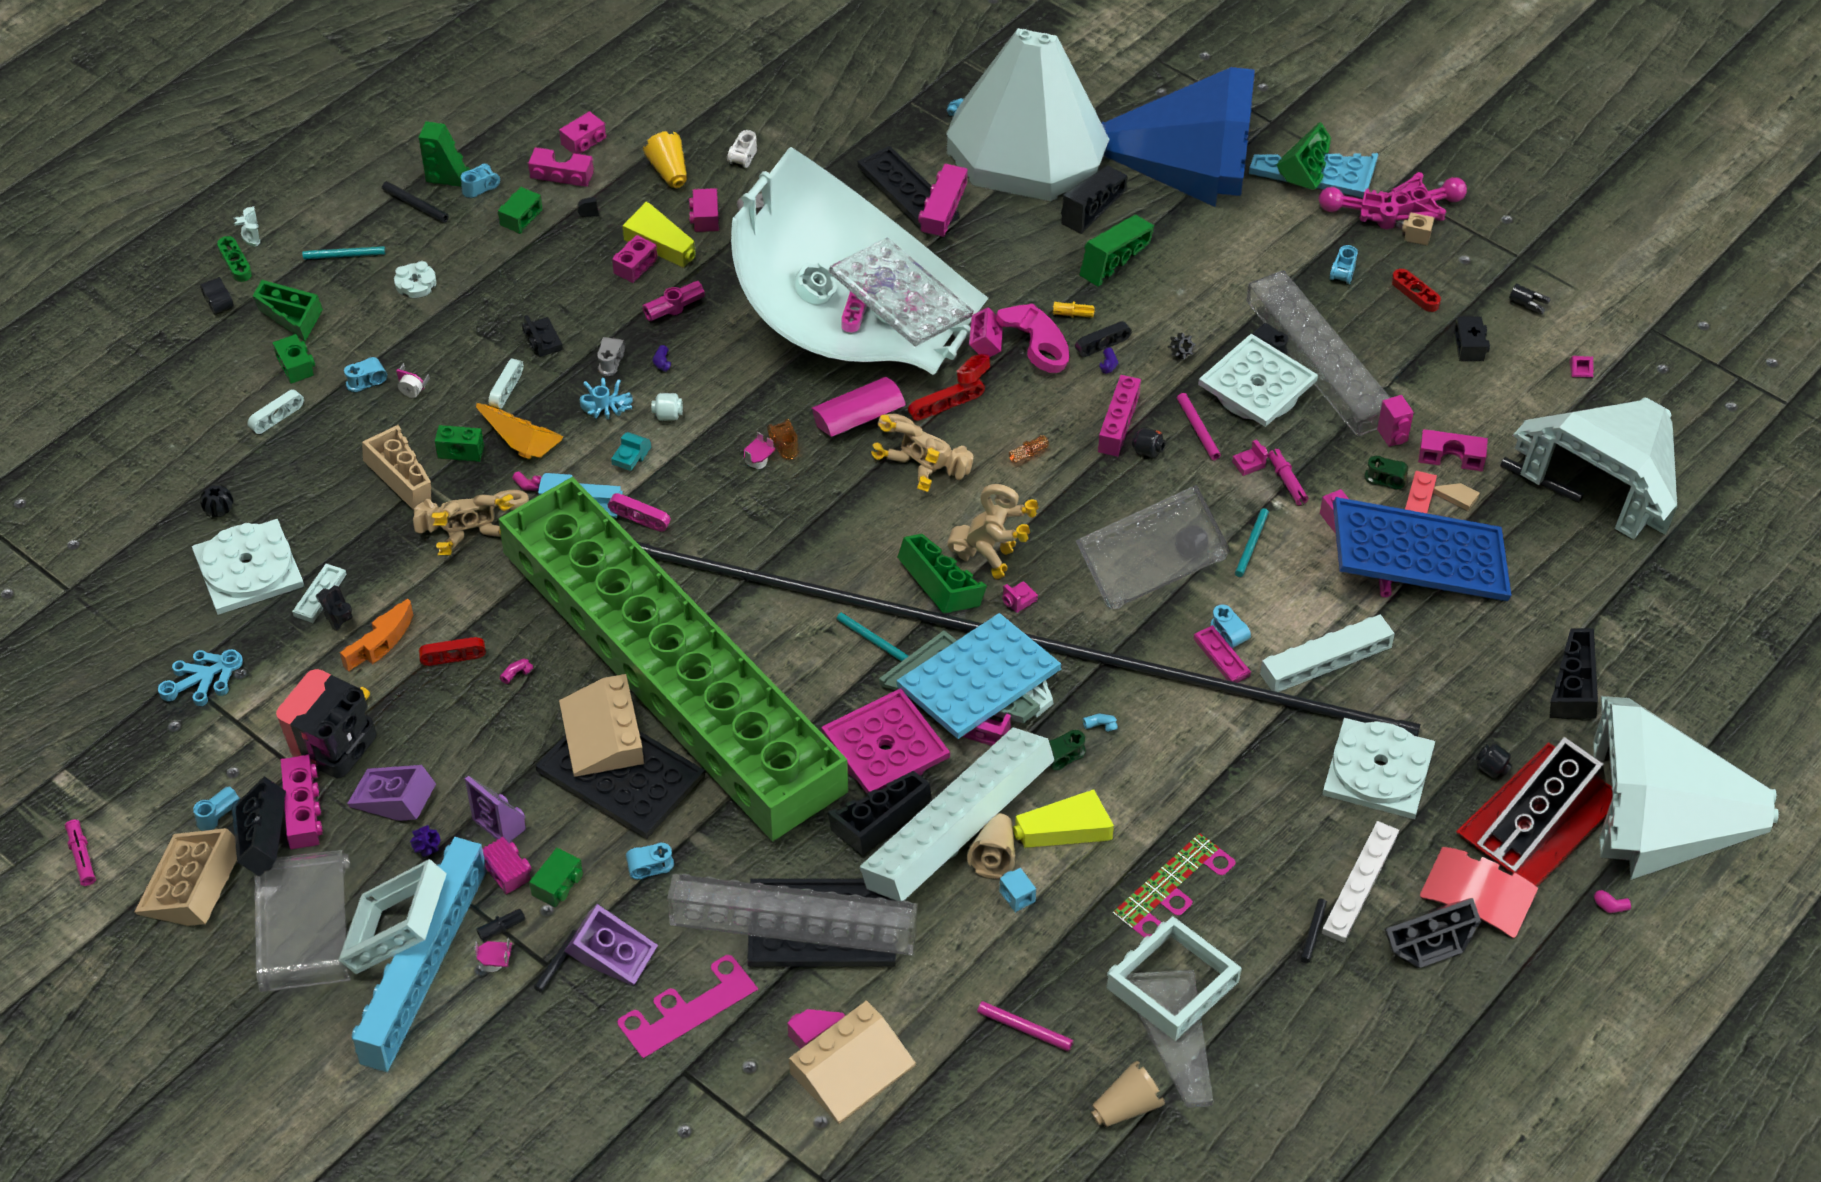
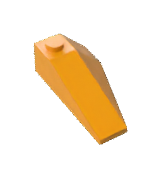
[476,403,563,459]

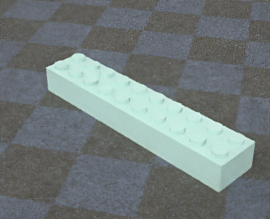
[860,727,1054,902]

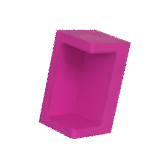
[962,714,1011,746]

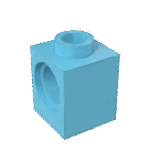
[999,868,1036,912]

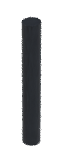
[1300,898,1327,963]
[534,930,577,992]

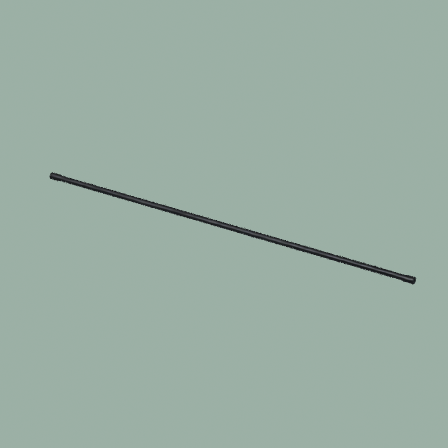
[637,542,1421,737]

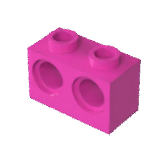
[612,235,658,283]

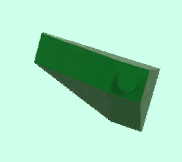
[1276,122,1331,190]

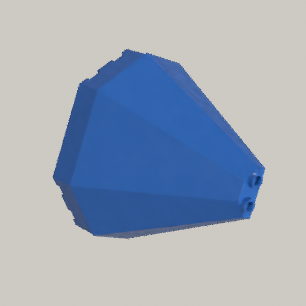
[1102,67,1255,207]

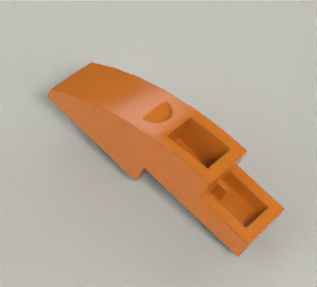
[340,599,413,672]

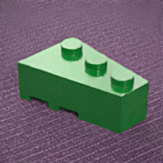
[418,121,470,187]
[253,280,323,342]

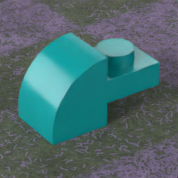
[611,432,651,471]

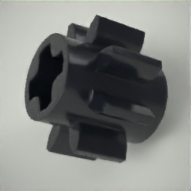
[1168,333,1196,359]

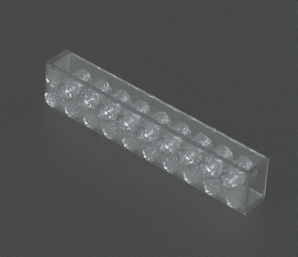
[1246,270,1390,437]
[667,874,917,955]

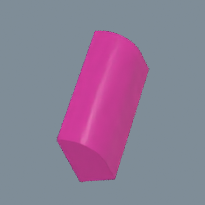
[812,377,906,437]

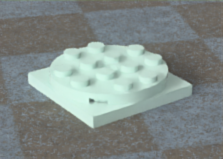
[1198,334,1318,427]
[192,519,304,615]
[1322,718,1435,819]

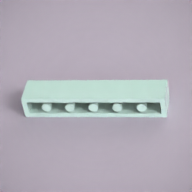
[1260,614,1395,692]

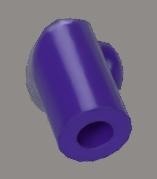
[652,345,671,372]
[1099,348,1118,374]

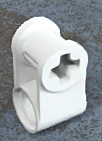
[727,130,757,168]

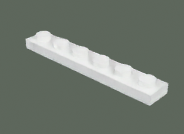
[1322,821,1399,943]

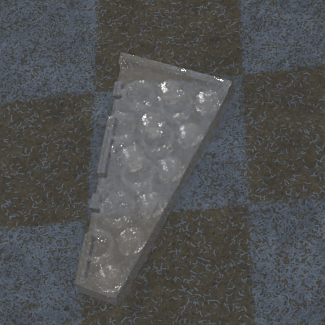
[1125,970,1213,1108]

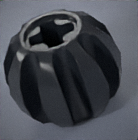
[200,485,233,517]

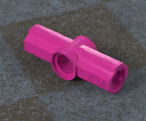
[642,281,705,321]

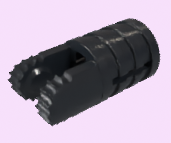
[1509,283,1551,314]

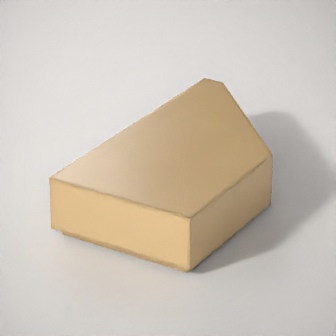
[1433,483,1480,511]

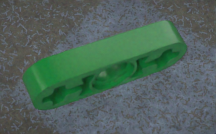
[217,236,252,282]

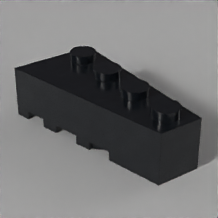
[1061,166,1128,234]
[1549,628,1598,718]
[828,771,932,855]
[232,776,286,877]

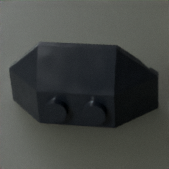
[1385,898,1481,968]

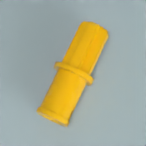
[1053,302,1095,318]

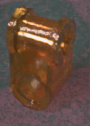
[767,419,799,460]

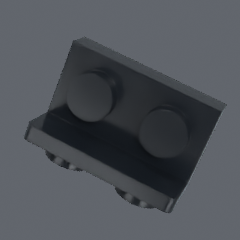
[522,315,563,357]

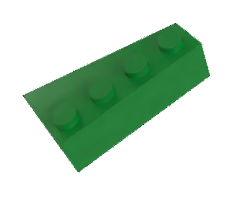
[1079,214,1154,287]
[897,534,987,614]

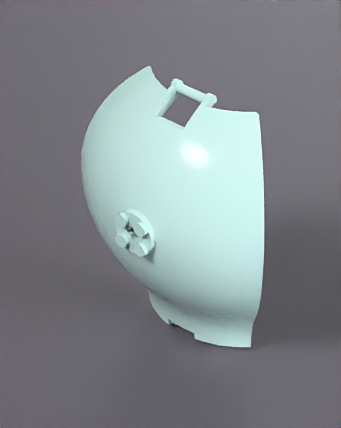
[731,147,988,375]

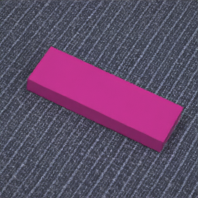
[1193,625,1251,683]

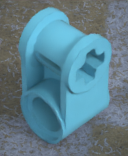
[461,164,500,198]
[1329,245,1358,285]
[344,357,387,392]
[1210,605,1251,648]
[626,843,674,880]

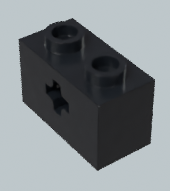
[1454,316,1490,361]

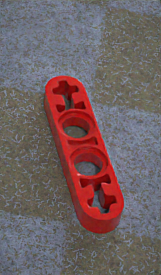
[908,378,985,421]

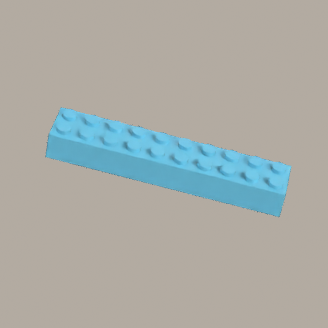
[352,837,487,1072]

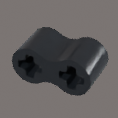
[200,277,234,314]

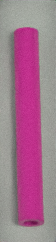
[1177,393,1221,460]
[977,1001,1073,1052]

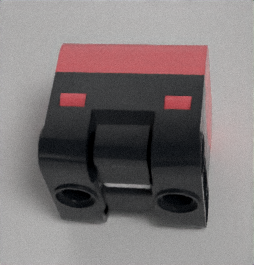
[276,669,377,778]

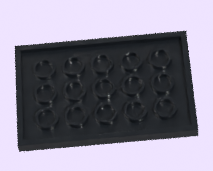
[536,731,705,839]
[747,879,896,967]

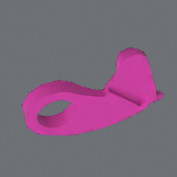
[996,303,1069,373]

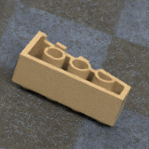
[362,425,431,510]

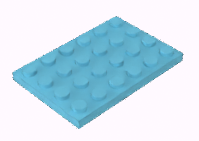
[897,613,1061,739]

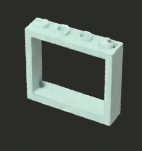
[339,859,446,974]
[1107,917,1241,1041]

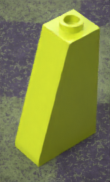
[623,202,696,268]
[1013,789,1114,848]

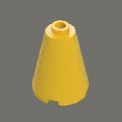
[643,131,687,188]

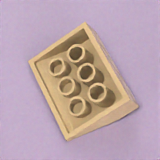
[559,674,644,777]
[135,828,237,926]
[789,1000,916,1124]

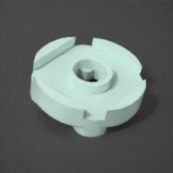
[394,261,436,298]

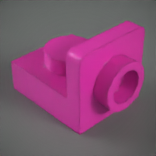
[1232,440,1268,476]
[1002,581,1038,613]

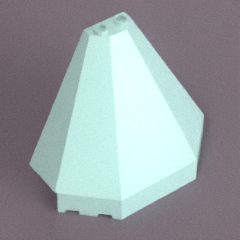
[947,28,1109,201]
[1513,398,1677,539]
[1593,696,1779,880]

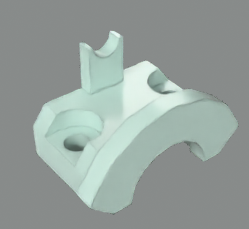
[234,207,261,247]

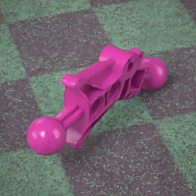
[1319,172,1467,229]

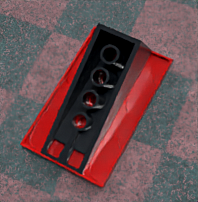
[1456,737,1613,887]

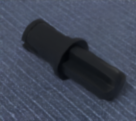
[476,909,525,942]

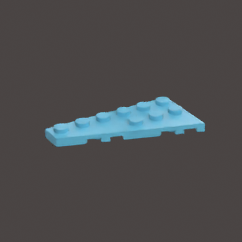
[1249,153,1378,198]

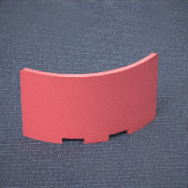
[1420,847,1538,938]

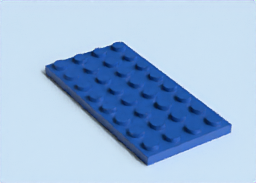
[1333,497,1512,601]

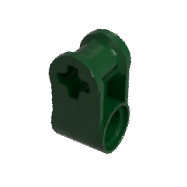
[1364,456,1408,490]
[1049,730,1085,771]

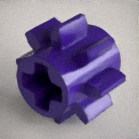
[410,825,441,857]

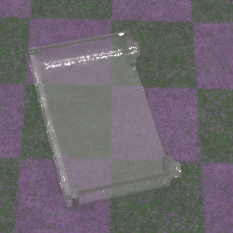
[1076,485,1229,609]
[255,849,351,992]

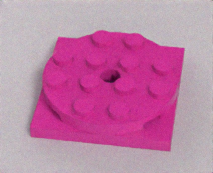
[821,688,950,793]

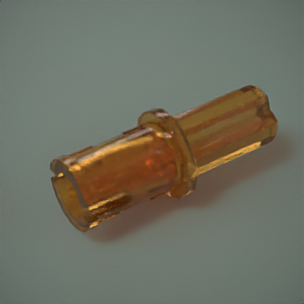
[1009,435,1049,463]

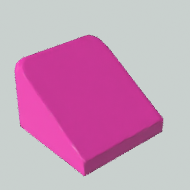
[1570,356,1593,378]

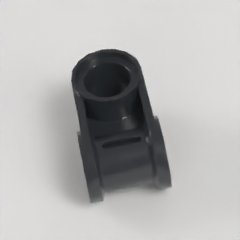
[1251,323,1289,355]

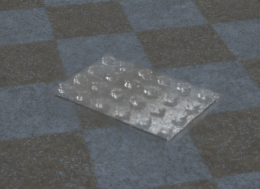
[828,237,974,347]

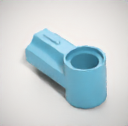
[193,786,240,831]

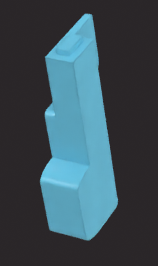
[538,473,623,518]

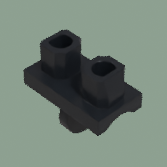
[316,585,353,631]

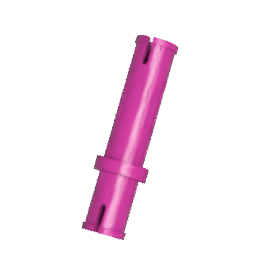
[1268,449,1309,506]
[65,819,96,886]

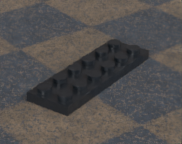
[858,146,960,235]

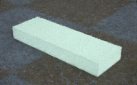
[292,564,346,623]

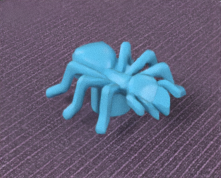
[580,378,633,419]

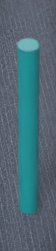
[302,246,385,259]
[1235,508,1269,577]
[836,612,909,662]

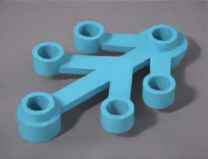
[158,649,243,706]

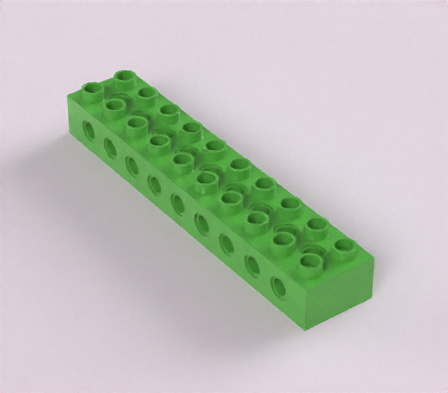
[498,476,848,842]

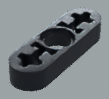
[1075,321,1132,357]

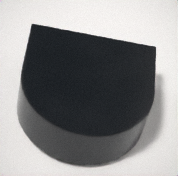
[577,197,599,217]

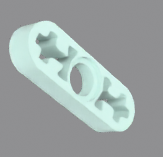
[489,358,523,409]
[248,390,304,434]

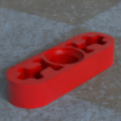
[1392,269,1441,312]
[957,354,990,383]
[419,637,486,666]

